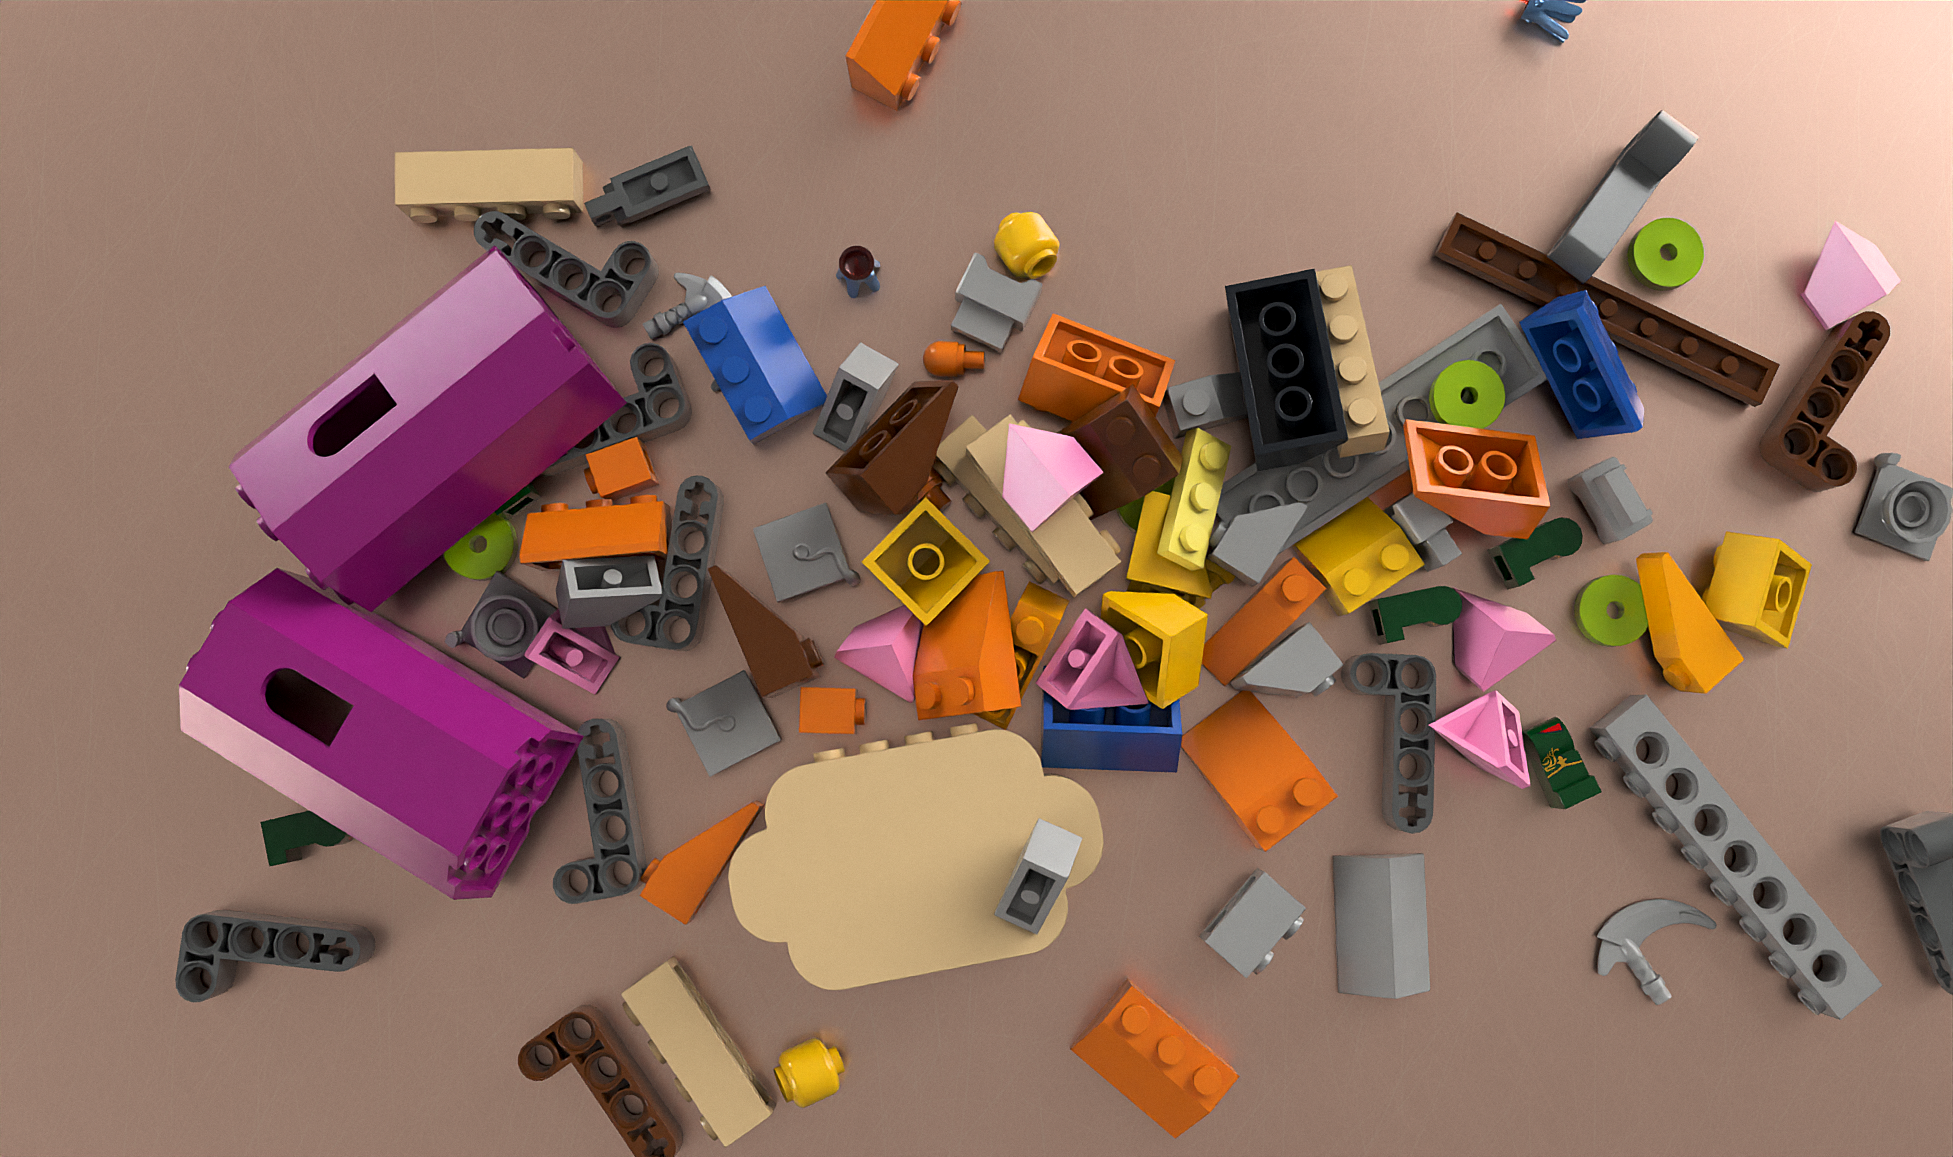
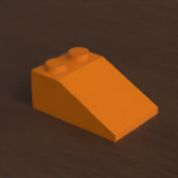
[1403,419,1550,539]
[912,571,1022,721]
[1181,690,1338,852]

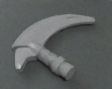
[643,273,732,392]
[1597,899,1717,1005]

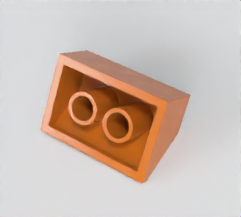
[845,0,962,111]
[1018,313,1176,422]
[519,495,672,571]
[1070,978,1240,1139]

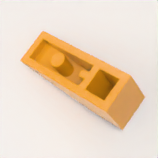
[1636,552,1744,694]

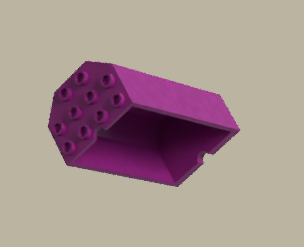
[229,245,627,612]
[179,568,584,900]

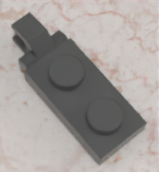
[584,146,711,226]

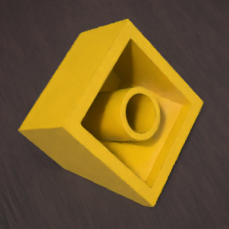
[862,497,990,626]
[1292,497,1425,617]
[1702,531,1812,649]
[1100,591,1208,709]

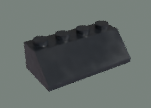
[1225,268,1348,471]

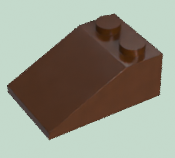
[825,380,958,516]
[1057,384,1183,520]
[708,565,824,698]

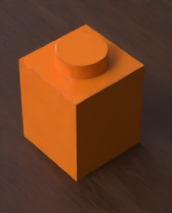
[584,437,659,501]
[799,687,866,734]

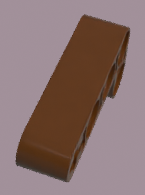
[1759,311,1890,492]
[518,1005,683,1157]

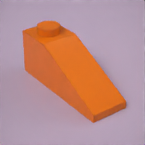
[1201,557,1327,687]
[639,800,765,925]

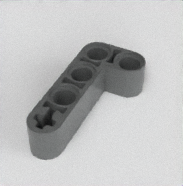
[1547,110,1699,284]
[474,211,659,328]
[540,343,692,476]
[611,475,724,651]
[1341,653,1436,834]
[553,718,647,904]
[1880,811,1953,995]
[175,910,375,1003]

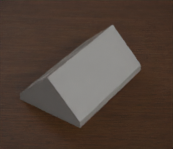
[1332,853,1430,999]

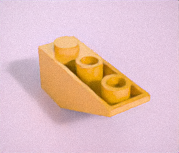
[973,581,1069,730]

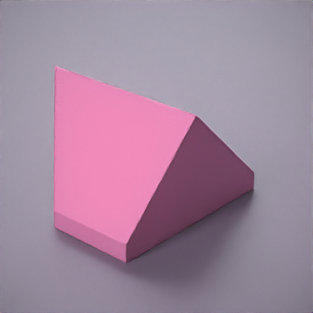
[1800,221,1901,330]
[1002,424,1103,532]
[1452,587,1556,692]
[834,605,924,703]
[524,608,620,695]
[1036,608,1149,710]
[1429,690,1530,789]

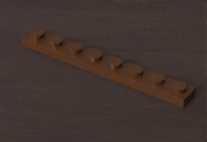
[1434,212,1780,407]

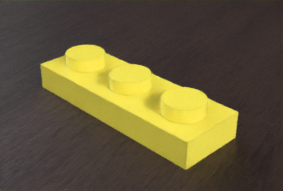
[1157,428,1232,571]

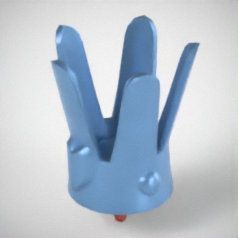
[1519,0,1586,43]
[836,246,880,298]

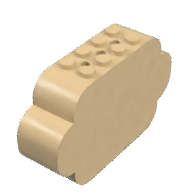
[728,723,1104,990]

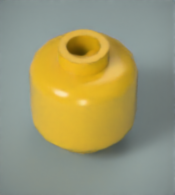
[994,212,1059,279]
[773,1038,845,1108]

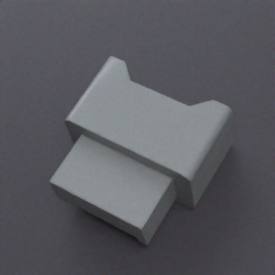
[951,253,1043,353]
[1567,457,1653,544]
[1382,492,1462,572]

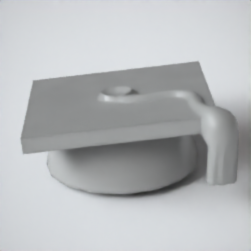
[1855,453,1953,561]
[753,503,860,603]
[445,571,558,679]
[666,670,781,777]

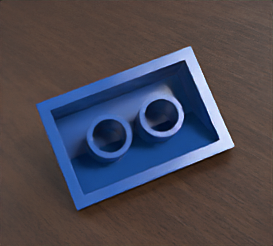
[683,286,827,445]
[1519,290,1645,439]
[1041,666,1182,773]

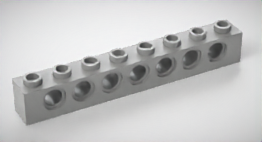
[1589,695,1883,1020]

